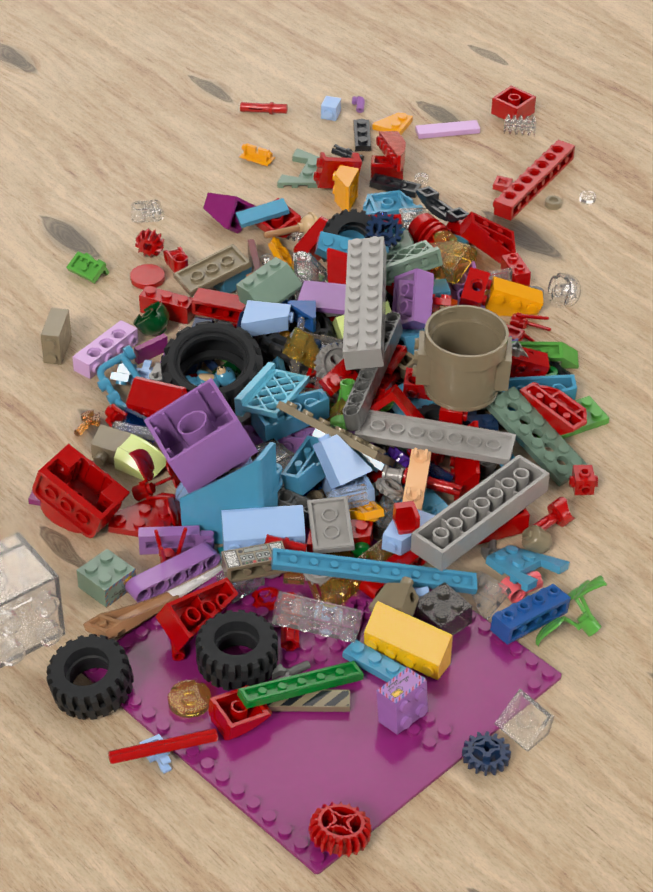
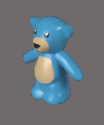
[185,366,236,388]

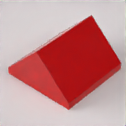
[371,155,404,180]

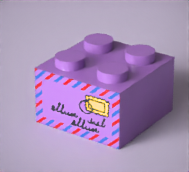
[376,667,428,735]

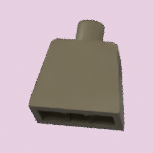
[91,424,132,467]
[368,576,419,617]

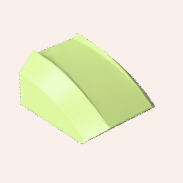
[114,434,167,480]

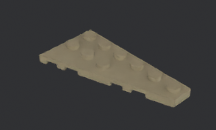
[276,400,396,467]

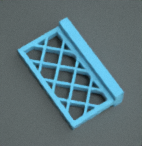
[234,362,310,418]

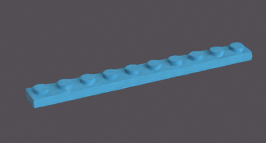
[271,548,478,594]

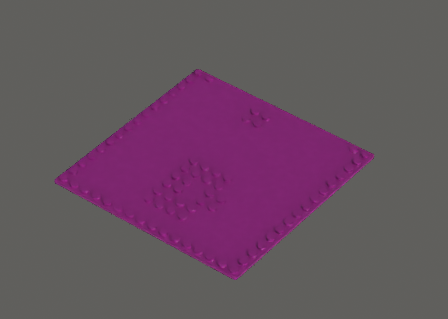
[82,526,562,874]

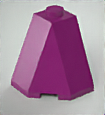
[203,192,256,234]

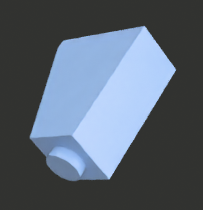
[241,300,294,337]
[312,434,372,489]
[382,509,435,556]

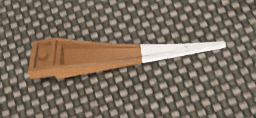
[83,565,223,639]

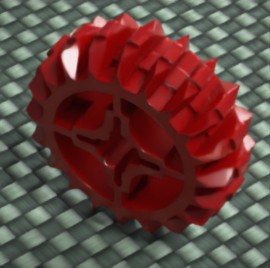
[308,802,372,858]

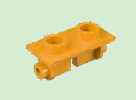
[239,143,275,166]

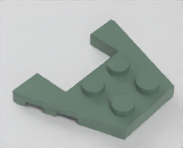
[277,148,319,188]

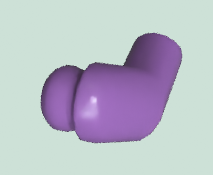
[352,96,365,113]

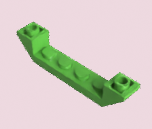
[512,341,579,369]

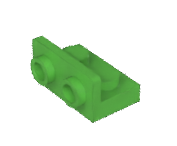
[66,251,109,284]

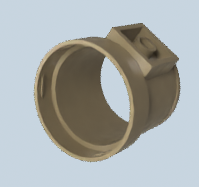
[412,305,512,412]

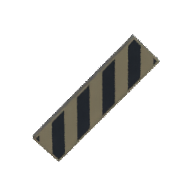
[267,690,350,712]

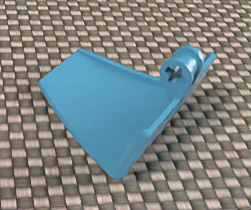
[180,442,283,544]

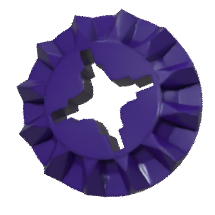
[387,446,410,468]

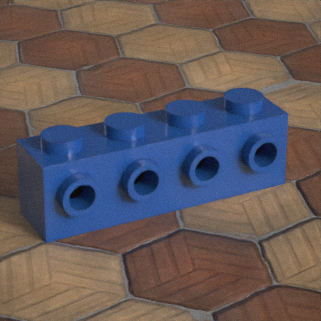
[490,584,571,645]

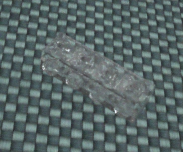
[271,591,362,643]

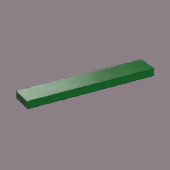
[237,661,364,709]

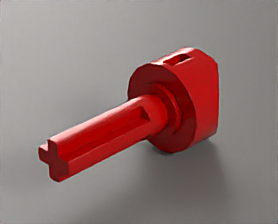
[533,497,575,530]

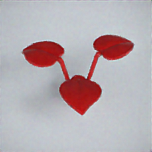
[129,449,182,526]

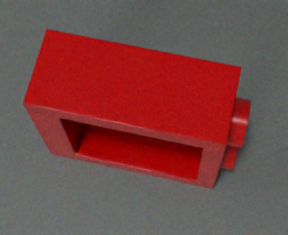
[370,384,425,419]

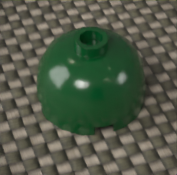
[133,301,170,336]

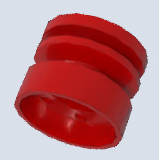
[408,213,452,250]

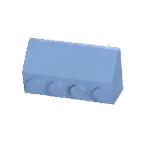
[221,505,306,552]

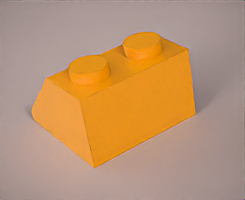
[332,165,359,212]

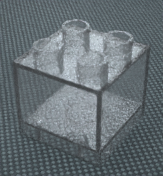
[0,532,66,668]

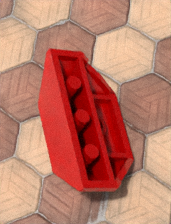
[520,382,587,435]

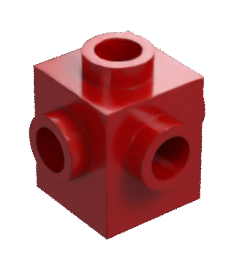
[569,465,598,495]

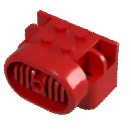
[32,443,130,538]

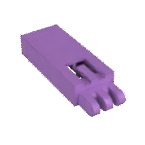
[138,525,214,555]

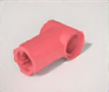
[499,571,543,603]

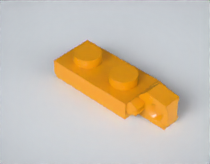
[268,237,296,268]

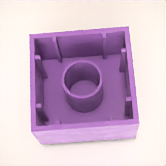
[144,378,258,493]

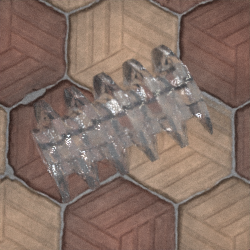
[504,114,536,136]

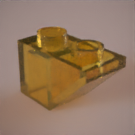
[282,327,319,370]

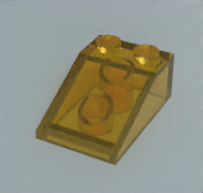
[427,240,474,284]

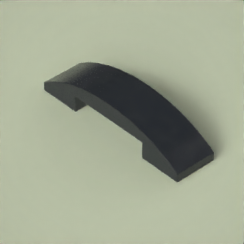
[416,186,469,222]

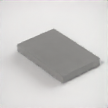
[307,496,355,554]

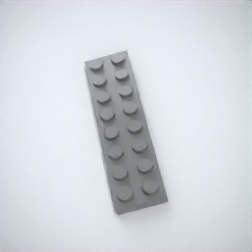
[355,410,516,465]

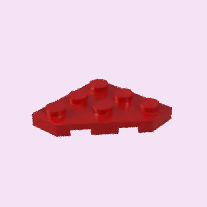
[108,492,175,537]

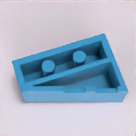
[281,436,326,495]

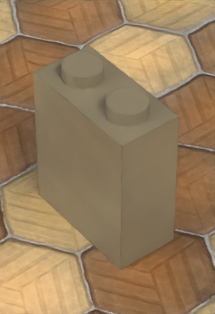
[41,308,72,365]

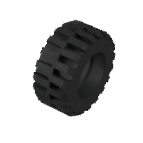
[321,209,385,262]
[196,610,278,691]
[46,634,134,720]

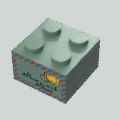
[76,549,136,608]

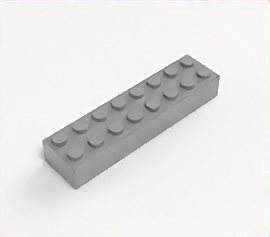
[411,455,550,571]

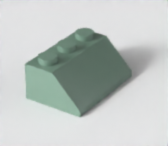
[236,257,303,305]

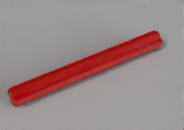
[108,728,218,764]

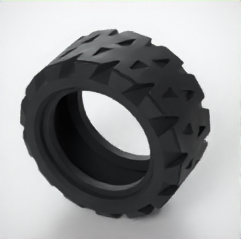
[161,321,263,416]

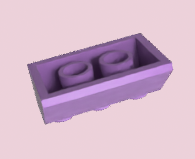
[392,268,434,329]

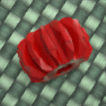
[135,228,164,258]

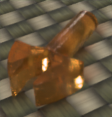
[74,410,101,436]

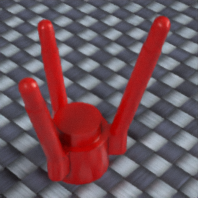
[510,312,551,342]
[105,404,147,434]
[154,527,187,563]

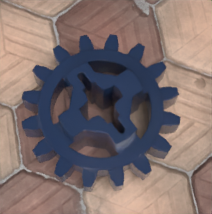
[365,212,403,250]
[462,731,511,776]

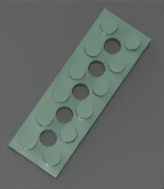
[486,386,587,487]

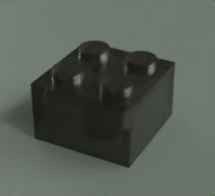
[413,582,472,635]

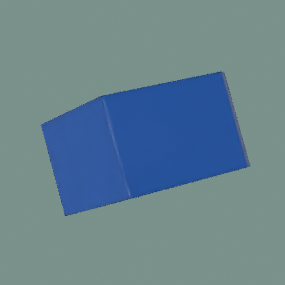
[287,300,316,333]

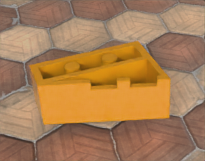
[484,276,543,316]

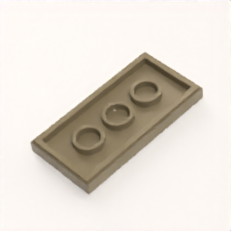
[173,244,252,297]

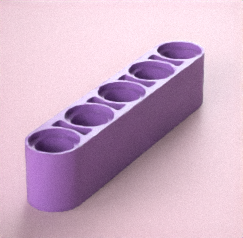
[125,542,221,603]

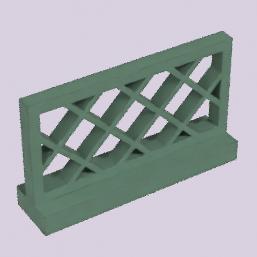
[386,240,443,285]

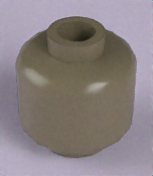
[522,525,552,554]

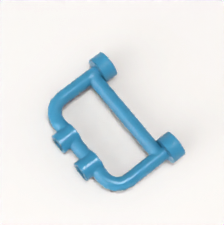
[97,345,141,411]

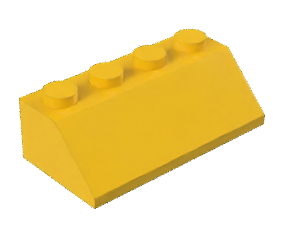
[364,601,453,680]

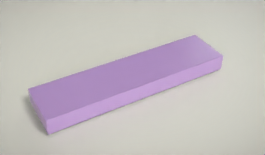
[415,120,480,139]

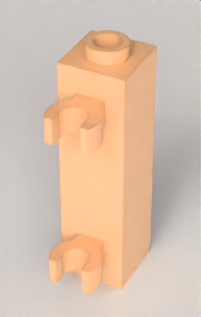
[402,448,431,511]

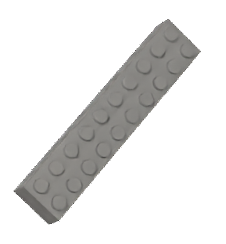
[343,236,387,370]

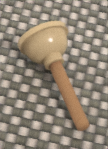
[263,211,318,239]

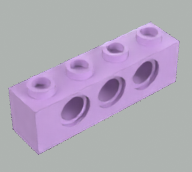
[72,320,138,379]

